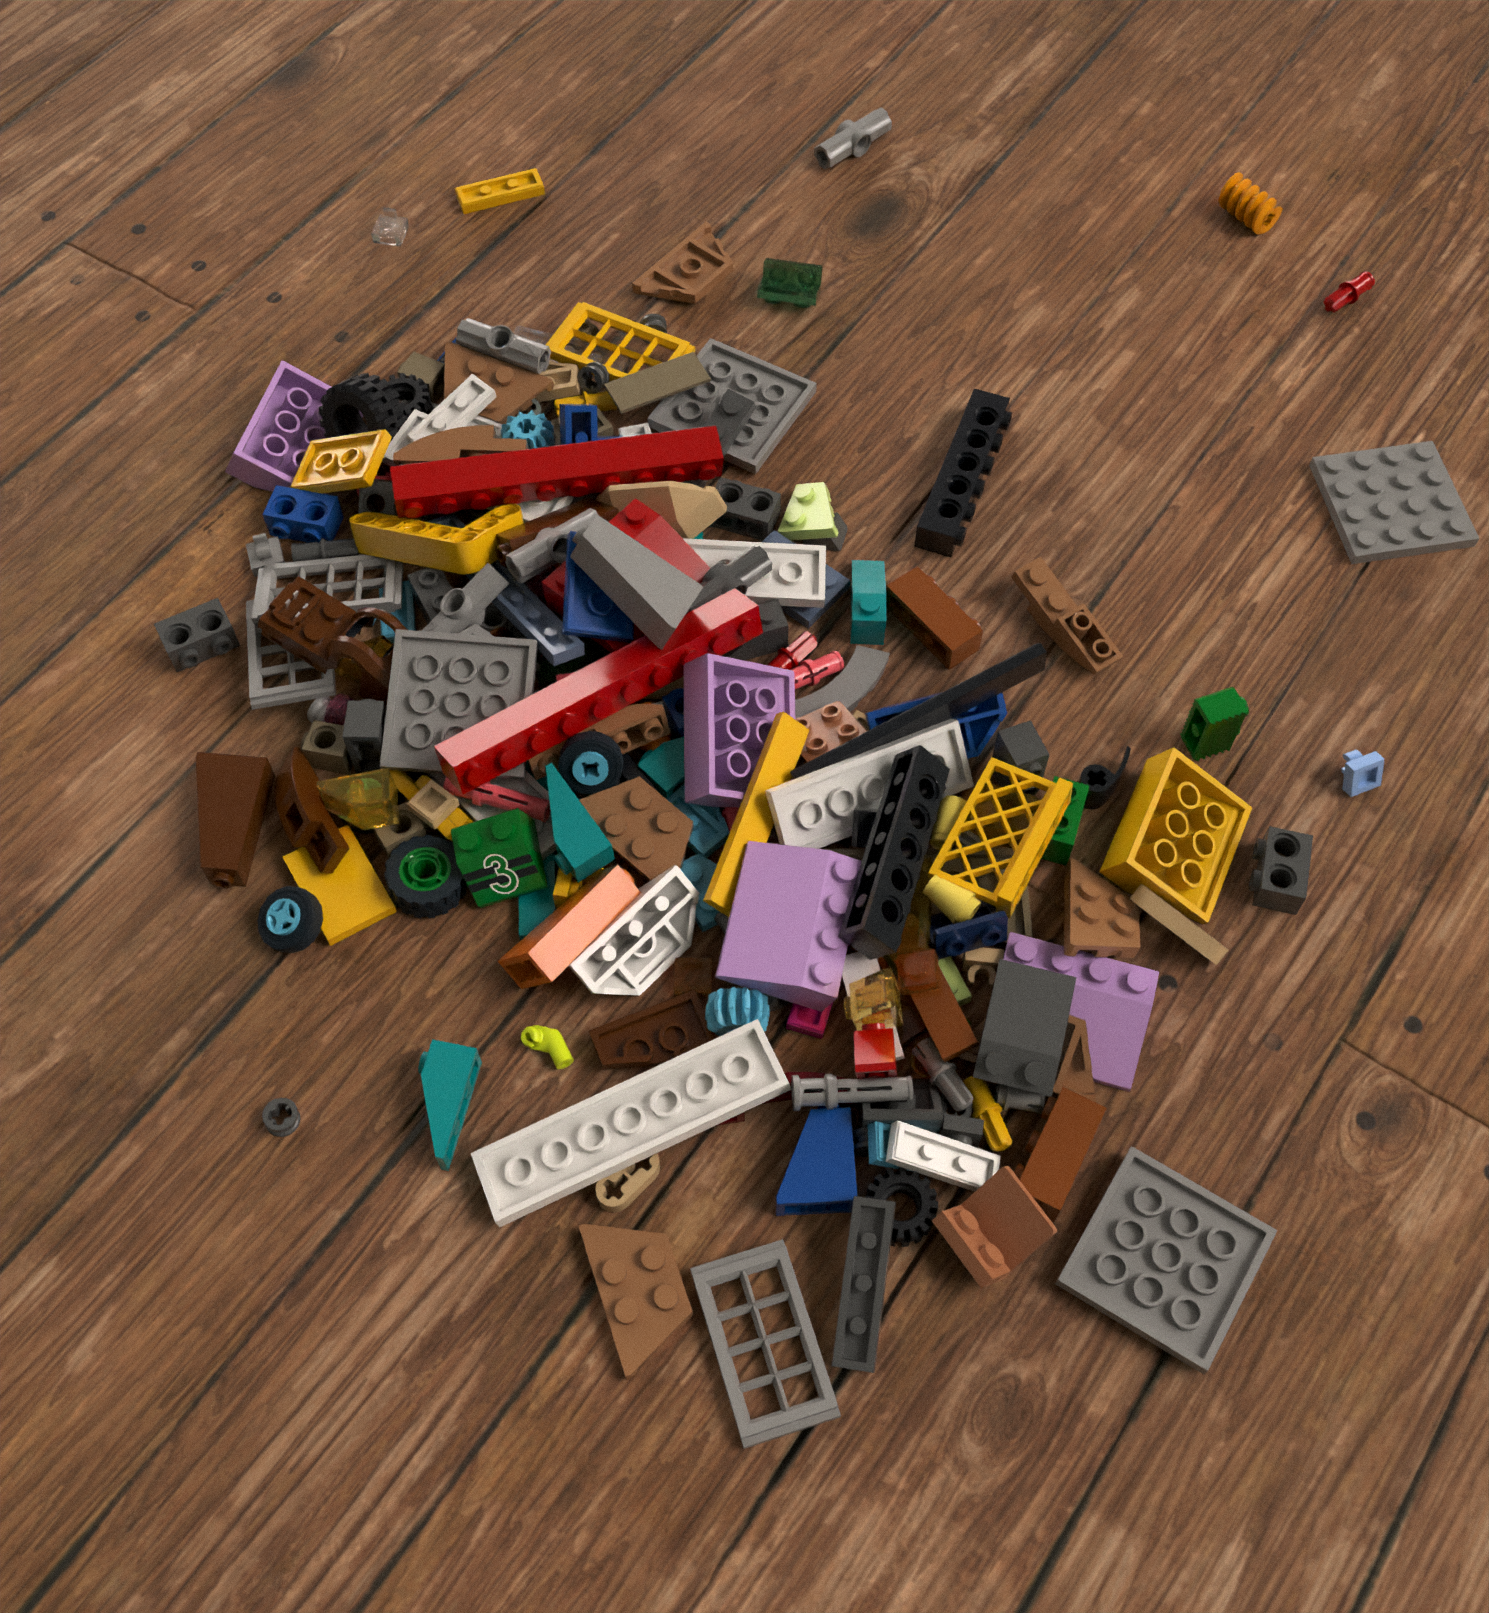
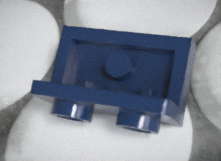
[920,901,1008,960]

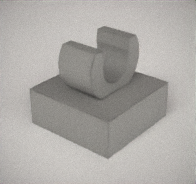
[246,533,285,577]

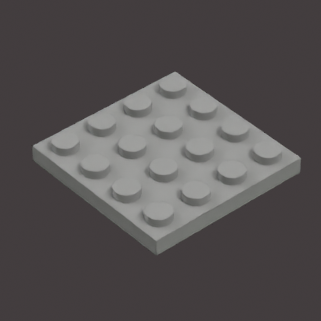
[647,338,817,474]
[1309,441,1480,564]
[380,629,538,780]
[1055,1146,1278,1374]

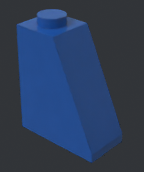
[776,1105,858,1216]

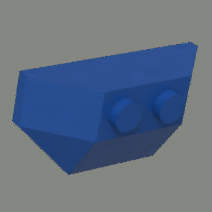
[865,692,1007,759]

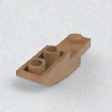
[393,425,529,466]
[1011,556,1123,675]
[527,704,670,780]

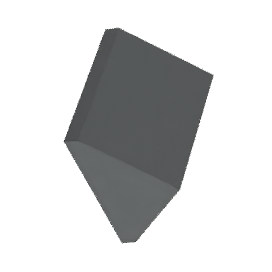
[859,1078,943,1134]

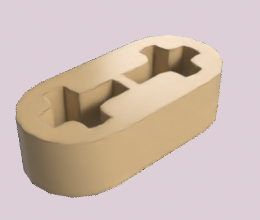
[595,1153,660,1213]

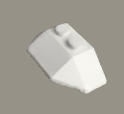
[569,865,699,996]

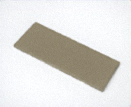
[604,352,711,414]

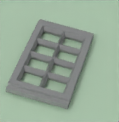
[252,555,404,624]
[246,598,336,710]
[690,1239,841,1449]

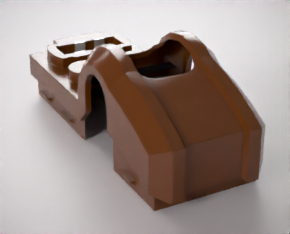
[258,576,408,707]

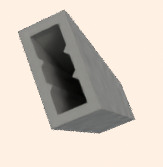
[570,515,703,649]

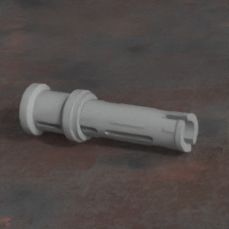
[791,1074,913,1111]

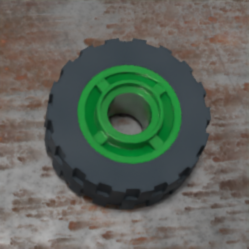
[384,835,468,919]

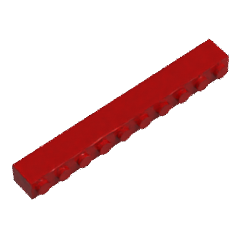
[390,426,724,519]
[434,588,763,795]

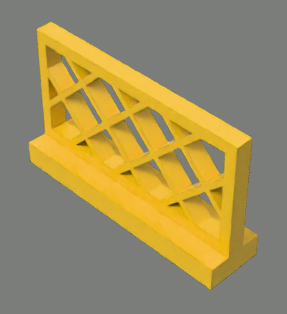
[928,757,1073,919]

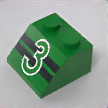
[451,808,548,908]

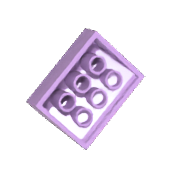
[225,360,363,494]
[684,653,797,808]
[715,841,862,1012]
[1003,932,1159,1092]

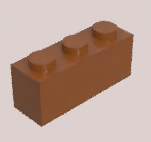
[886,566,983,670]
[1014,1087,1107,1222]

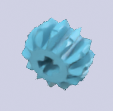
[501,410,555,449]
[705,987,770,1036]

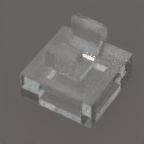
[371,207,409,247]

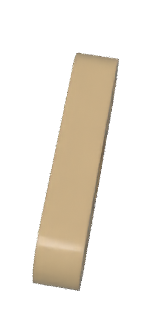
[1130,884,1229,965]

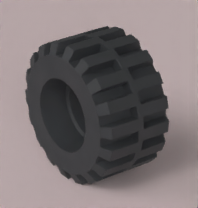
[319,373,407,442]

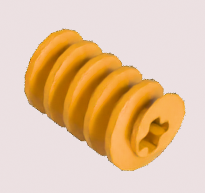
[1218,172,1283,235]

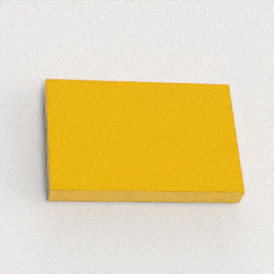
[290,429,392,494]
[283,825,397,946]

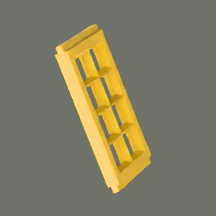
[546,302,695,382]

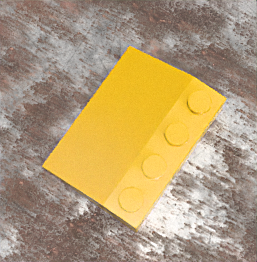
[1099,747,1252,924]

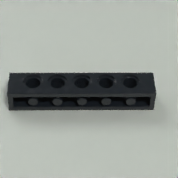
[914,388,1013,557]
[838,745,950,960]

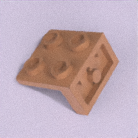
[795,701,867,764]
[932,1166,1057,1289]

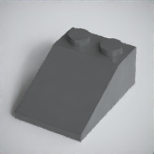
[973,959,1077,1097]

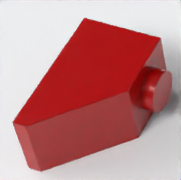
[854,1023,897,1079]

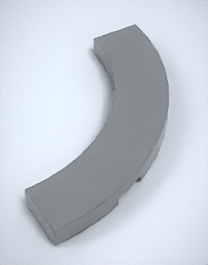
[795,645,890,718]

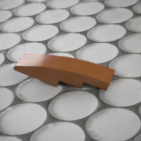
[891,920,979,1062]

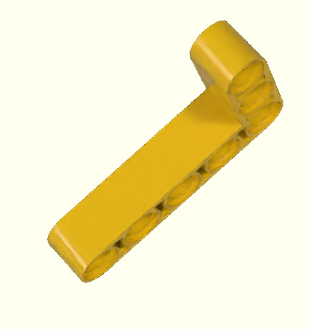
[349,504,524,574]

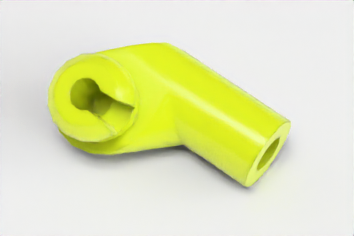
[521,1025,574,1069]

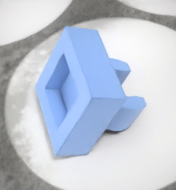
[1341,750,1385,797]

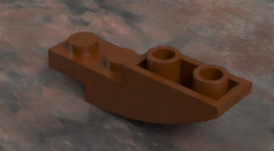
[275,747,349,873]

